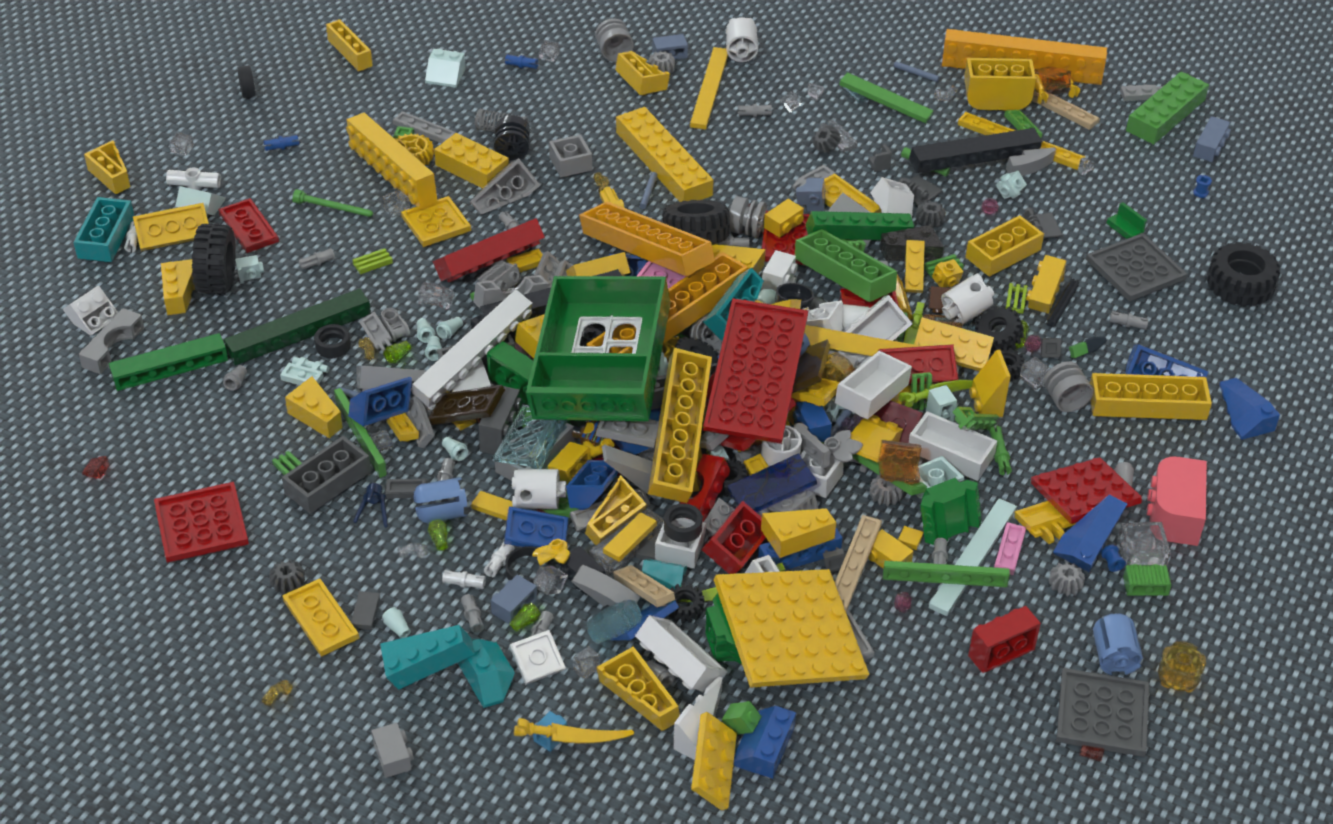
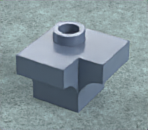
[796,178,826,211]

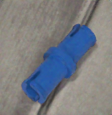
[505,54,538,69]
[263,135,299,151]

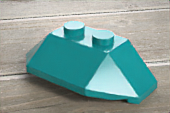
[458,639,515,708]

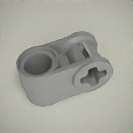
[381,308,410,342]

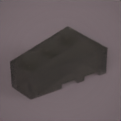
[880,225,944,262]

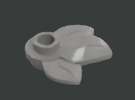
[824,430,863,462]

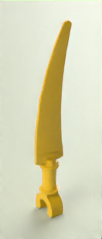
[514,718,634,743]

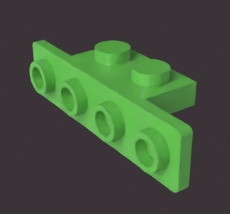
[952,407,999,430]

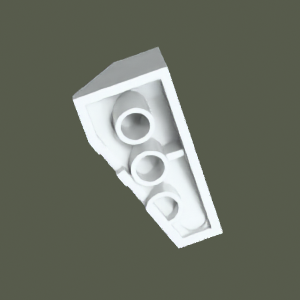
[803,301,843,331]
[674,676,723,760]

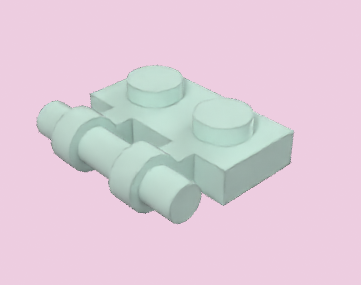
[280,357,329,385]

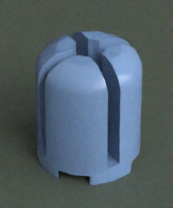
[413,477,468,523]
[1093,614,1143,675]

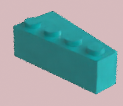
[704,268,764,342]
[380,625,475,690]

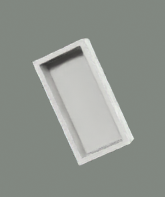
[834,295,913,368]
[835,351,912,419]
[907,411,997,481]
[635,615,728,692]

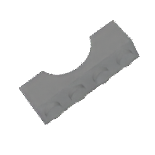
[473,275,549,308]
[79,308,144,374]

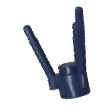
[353,483,388,528]

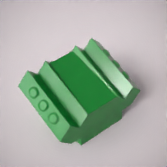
[920,477,982,545]
[705,593,742,665]

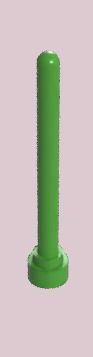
[292,189,373,217]

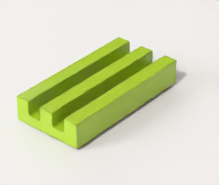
[352,248,393,274]
[1006,283,1027,314]

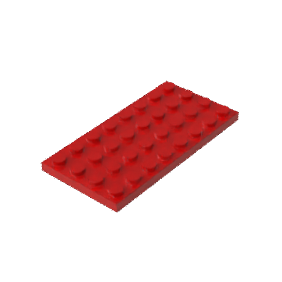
[703,298,809,444]

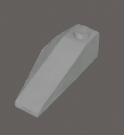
[469,158,540,215]
[356,365,426,392]
[602,445,658,499]

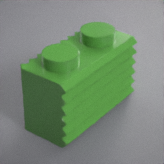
[1123,564,1171,596]

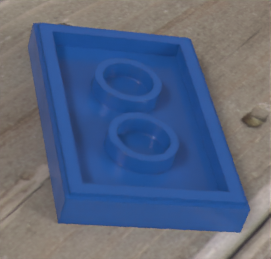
[504,506,568,548]
[608,601,678,641]

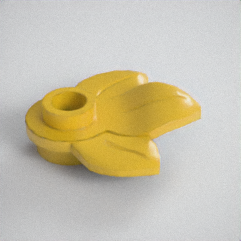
[532,539,570,565]

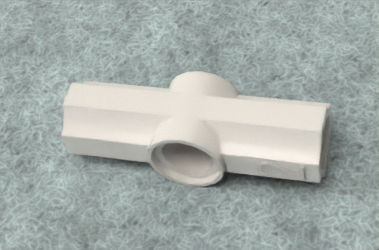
[166,168,221,190]

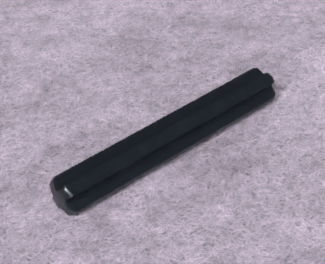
[1046,278,1079,327]

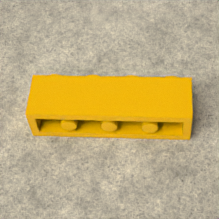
[326,19,372,71]

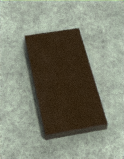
[792,339,830,393]
[428,385,505,425]

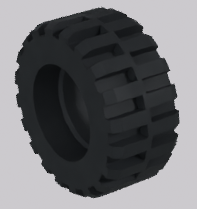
[662,200,730,245]
[192,224,236,294]
[1207,242,1280,307]

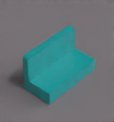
[642,558,687,590]

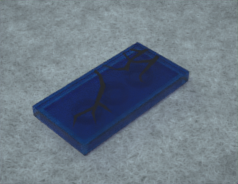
[727,453,817,512]

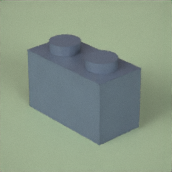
[652,34,688,60]
[491,575,537,625]

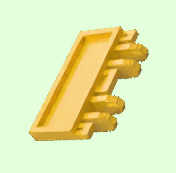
[1014,501,1077,544]

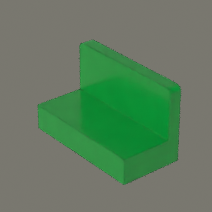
[1106,202,1147,239]

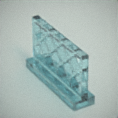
[493,405,568,469]

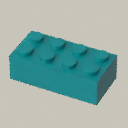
[73,197,134,262]

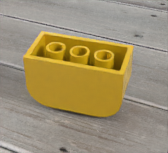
[964,58,1036,111]

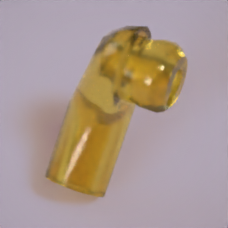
[593,172,609,193]
[359,337,374,360]
[261,680,293,706]

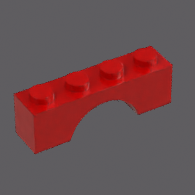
[680,454,730,522]

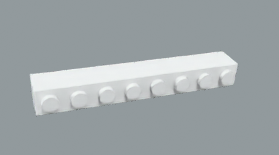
[412,289,532,407]

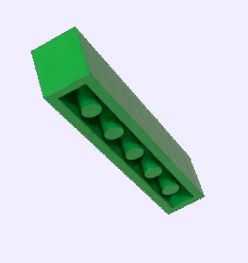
[806,211,914,240]
[108,333,228,391]

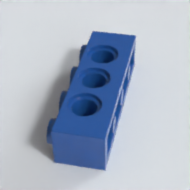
[758,528,842,570]

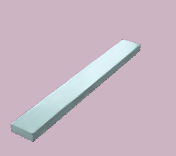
[929,499,1017,616]

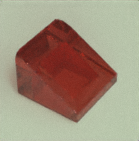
[82,456,109,479]

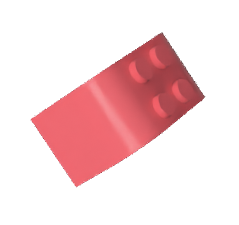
[1146,457,1207,546]

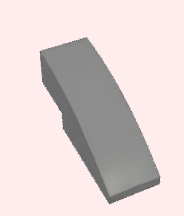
[1006,147,1056,176]
[572,565,640,617]

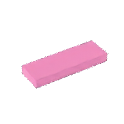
[994,522,1026,575]

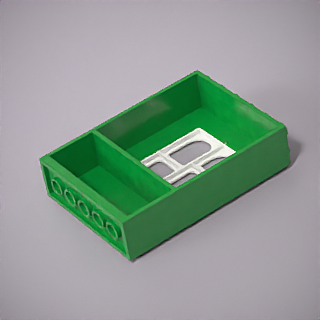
[526,276,671,421]

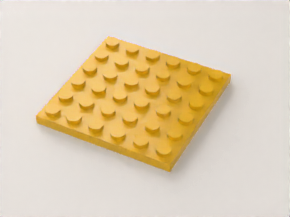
[714,569,869,688]

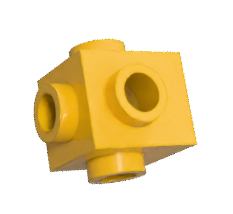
[932,259,964,287]

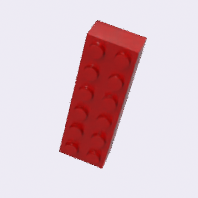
[433,218,545,282]

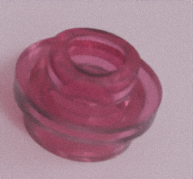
[981,198,999,214]
[1024,334,1041,352]
[895,592,912,613]

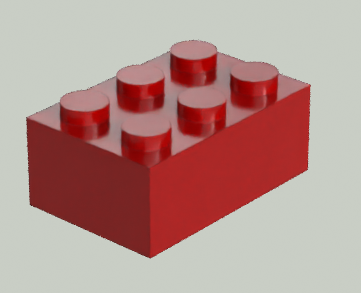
[701,501,766,574]
[968,606,1041,673]

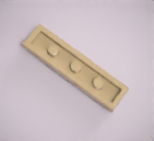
[613,565,675,607]

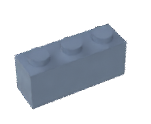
[1193,116,1231,162]

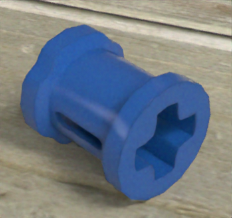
[1193,175,1212,198]
[1101,545,1126,572]

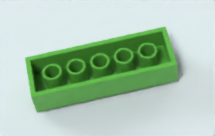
[1126,72,1209,144]
[795,229,897,302]

